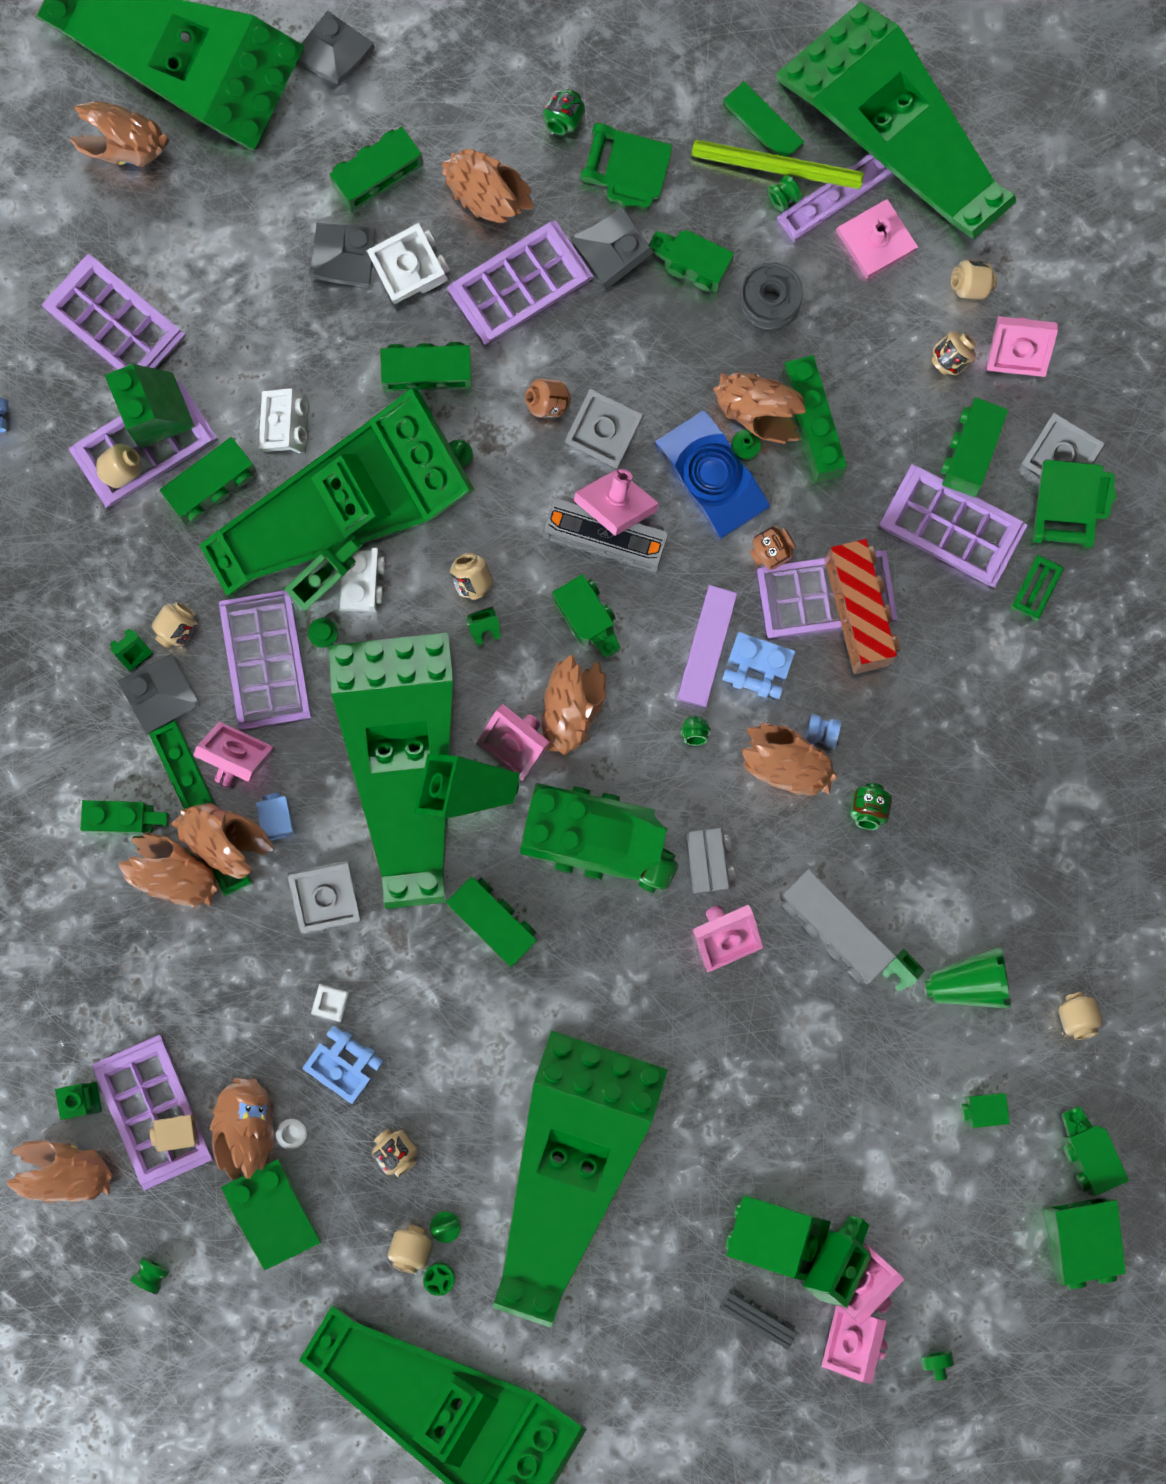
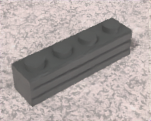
[719,1290,798,1350]

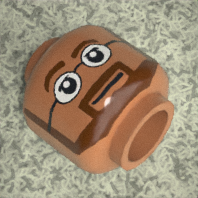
[525,378,571,418]
[750,526,796,570]

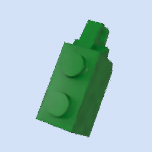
[649,230,734,292]
[284,536,363,611]
[552,574,621,659]
[80,800,170,836]
[1061,1106,1129,1196]
[803,1216,871,1308]

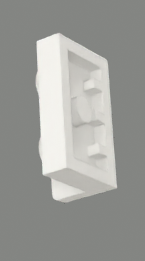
[259,388,309,453]
[340,548,385,612]

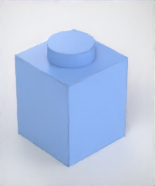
[255,793,296,840]

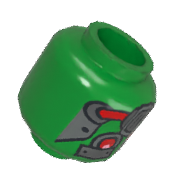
[542,89,585,135]

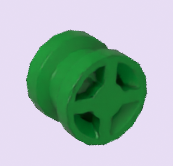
[767,175,803,212]
[130,1257,170,1294]
[423,1262,455,1296]

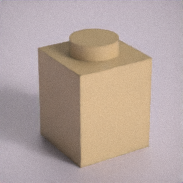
[150,1114,199,1152]

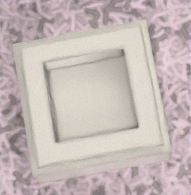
[311,984,350,1022]

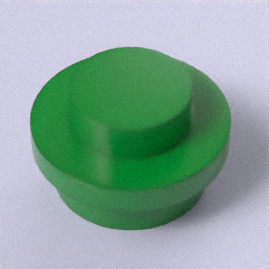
[308,618,338,648]

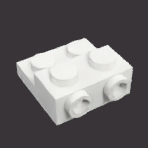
[367,223,450,304]

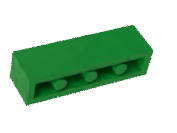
[782,355,847,483]

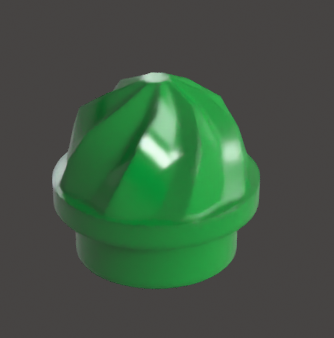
[680,715,711,746]

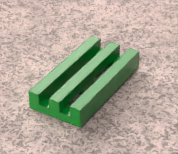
[1010,554,1064,622]

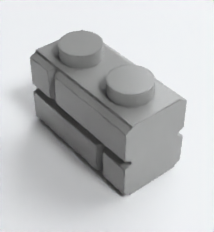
[685,828,735,895]

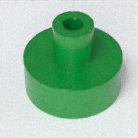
[731,430,761,461]
[921,1351,954,1381]

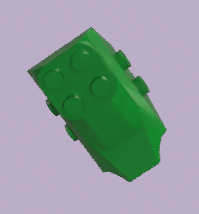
[520,783,667,881]

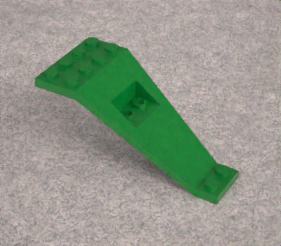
[35,0,304,151]
[776,1,1016,239]
[199,388,475,596]
[329,632,454,909]
[492,1030,668,1328]
[299,1306,587,1484]

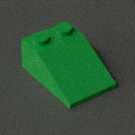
[221,1158,321,1271]

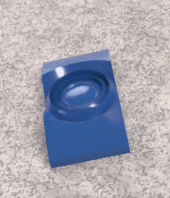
[655,410,770,540]

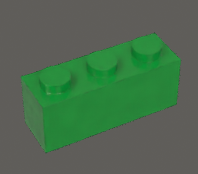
[329,126,424,212]
[380,342,472,392]
[940,397,1009,497]
[159,436,257,524]
[446,876,537,968]

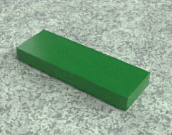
[722,81,804,158]

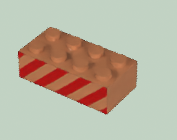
[824,539,900,674]

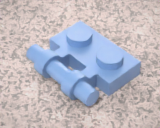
[722,632,795,699]
[302,1026,384,1104]

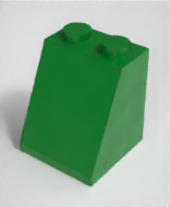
[104,364,195,450]
[414,754,520,818]
[726,1195,831,1281]
[1042,1197,1126,1289]

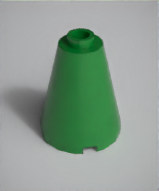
[925,947,1012,1009]

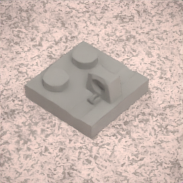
[564,388,644,469]
[1022,413,1106,476]
[287,860,361,934]

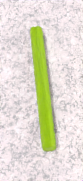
[692,140,864,189]

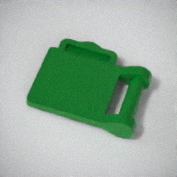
[580,123,672,210]
[1032,459,1117,548]

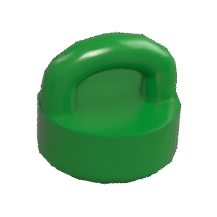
[449,439,473,470]
[430,1211,461,1243]

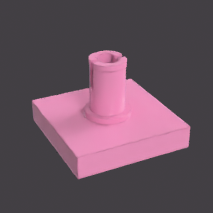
[836,199,918,279]
[987,316,1058,377]
[574,469,659,536]
[476,704,550,782]
[193,722,274,787]
[692,905,763,973]
[842,1244,905,1325]
[821,1305,888,1384]

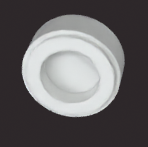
[276,1119,308,1150]

